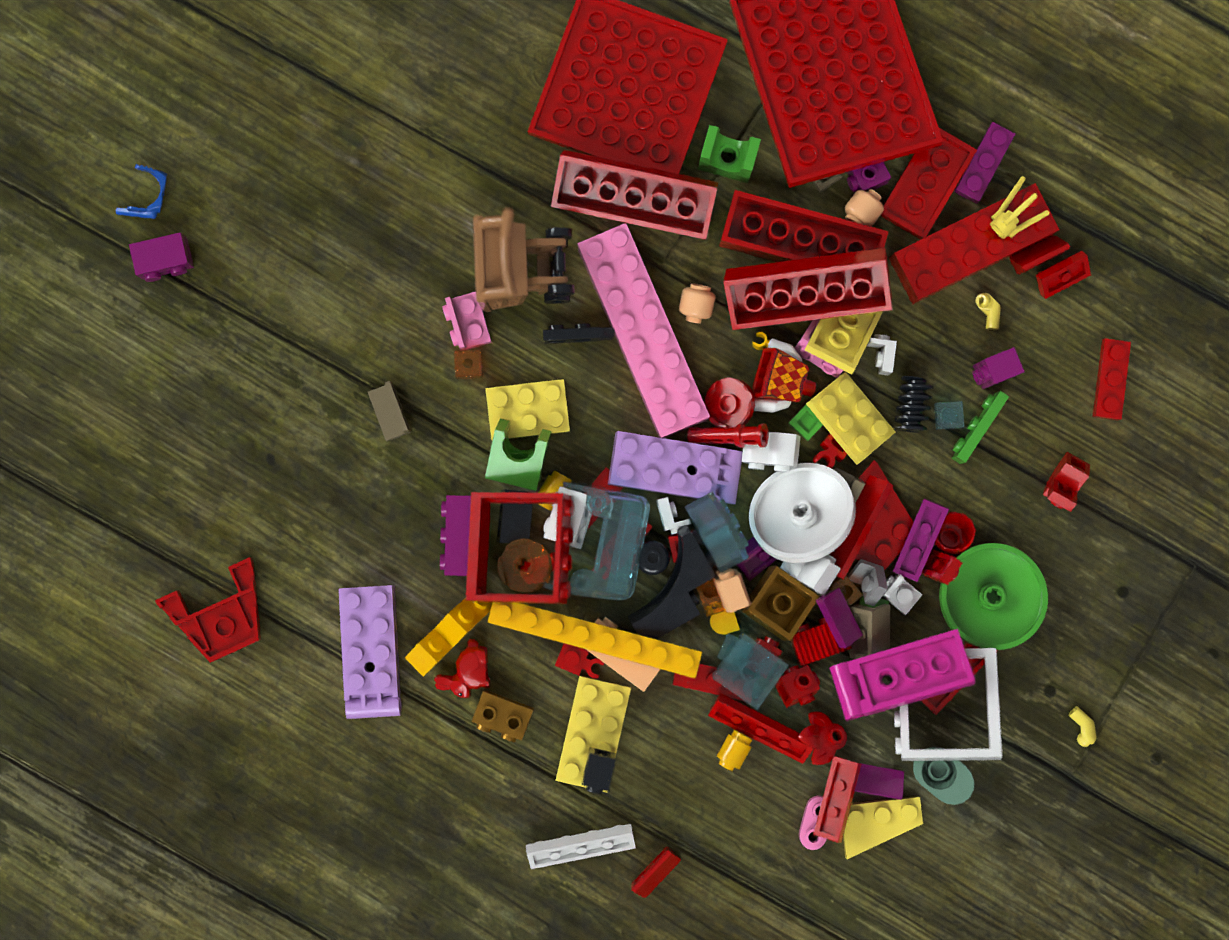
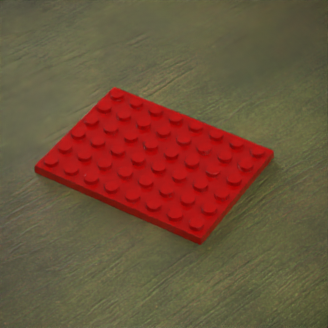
[729,0,943,188]

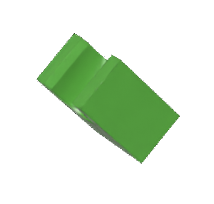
[698,125,761,183]
[485,419,552,491]

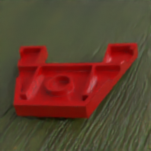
[855,460,914,571]
[155,557,261,663]

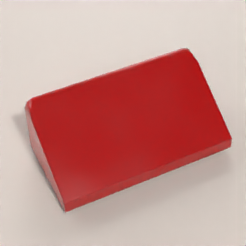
[1010,236,1070,275]
[631,847,681,898]

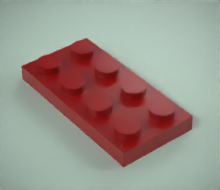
[880,128,977,239]

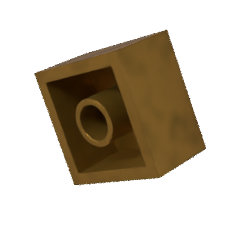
[740,566,820,641]

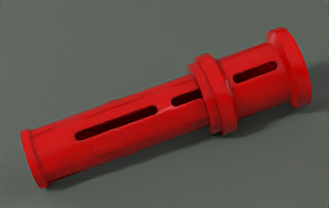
[687,424,769,448]

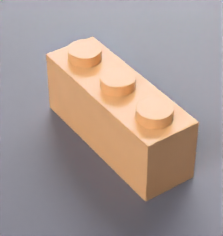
[586,617,660,692]

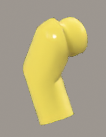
[975,293,1001,330]
[1068,706,1097,747]

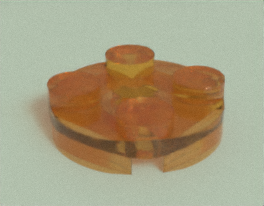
[497,539,552,593]

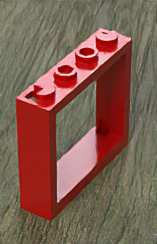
[466,492,575,604]

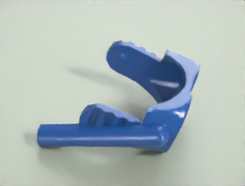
[116,164,167,219]

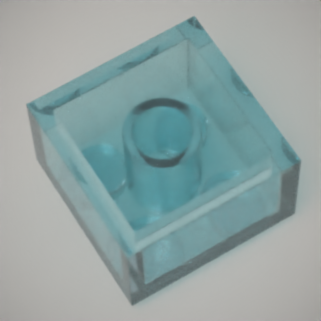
[685,491,749,573]
[711,632,788,710]

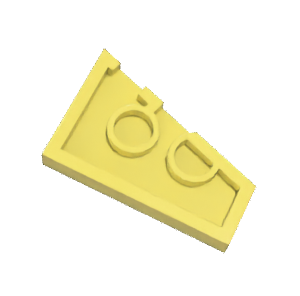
[843,796,923,859]

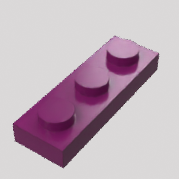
[954,122,1015,204]
[893,498,949,582]

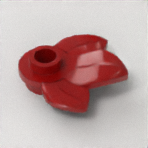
[797,711,847,765]

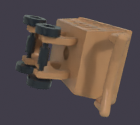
[473,208,575,312]

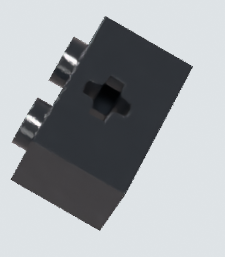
[582,747,616,794]

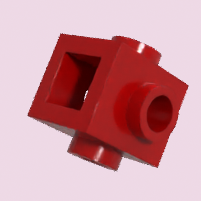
[774,665,820,708]

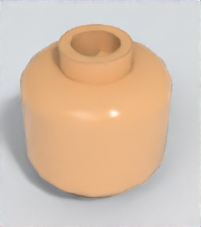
[845,189,884,227]
[679,283,716,324]

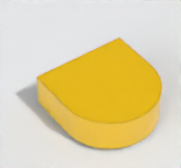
[710,607,740,635]

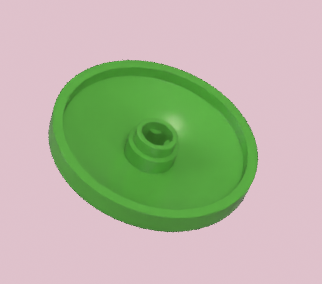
[939,543,1048,650]

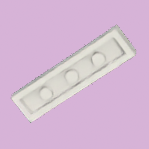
[526,824,636,869]

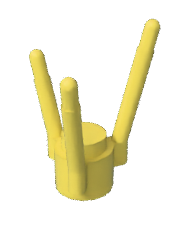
[990,176,1050,239]

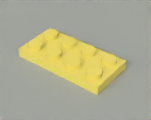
[555,676,631,792]

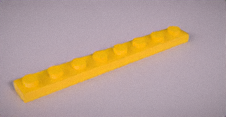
[487,602,702,678]

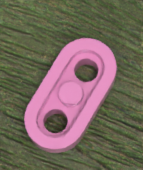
[799,796,826,850]

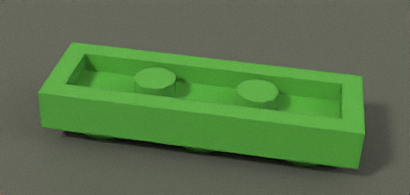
[952,391,1009,464]

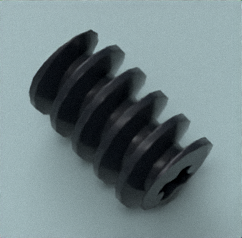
[893,376,934,433]

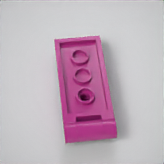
[830,629,975,721]

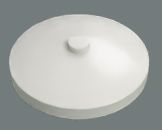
[749,463,856,563]

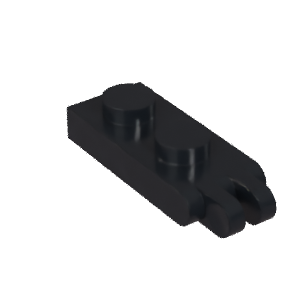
[543,323,615,344]

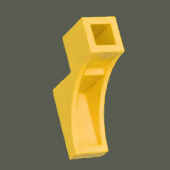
[405,598,493,677]

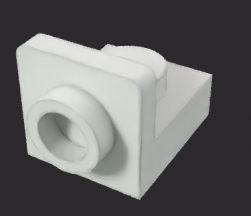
[867,334,897,375]
[656,497,691,535]
[882,574,922,615]

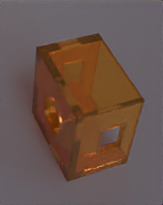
[454,350,483,379]
[829,575,863,606]
[696,578,724,617]

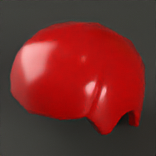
[935,512,976,554]

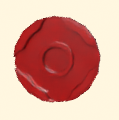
[704,377,755,428]

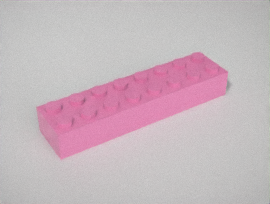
[577,223,710,438]

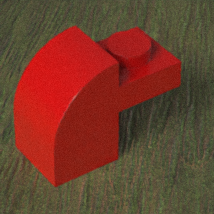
[1043,452,1090,512]

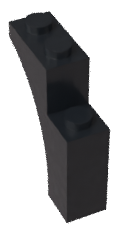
[628,525,716,640]

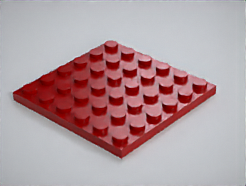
[528,0,728,174]

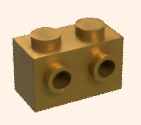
[471,689,534,742]

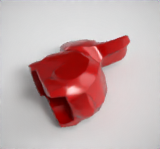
[434,639,491,699]

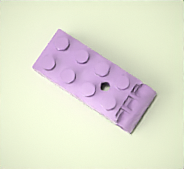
[608,431,743,504]
[339,585,401,719]

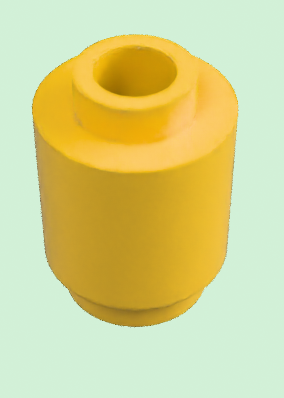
[538,471,572,512]
[716,729,752,771]

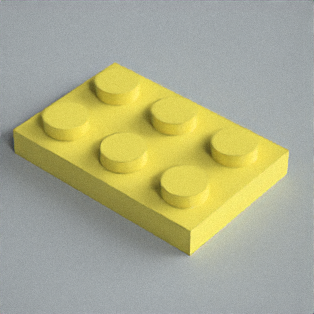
[805,311,883,375]
[806,371,896,465]
[486,379,570,441]

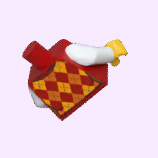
[752,332,816,413]

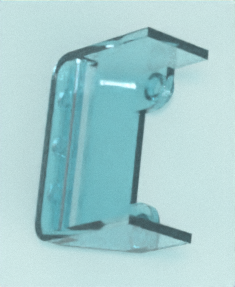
[543,482,650,601]

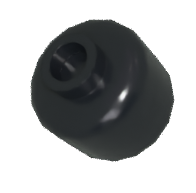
[635,541,670,575]

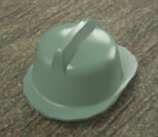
[913,747,974,805]

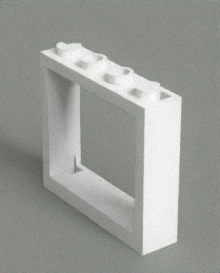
[894,648,1002,761]

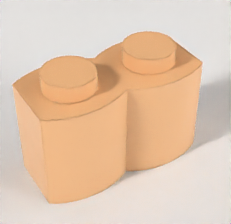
[712,566,751,613]

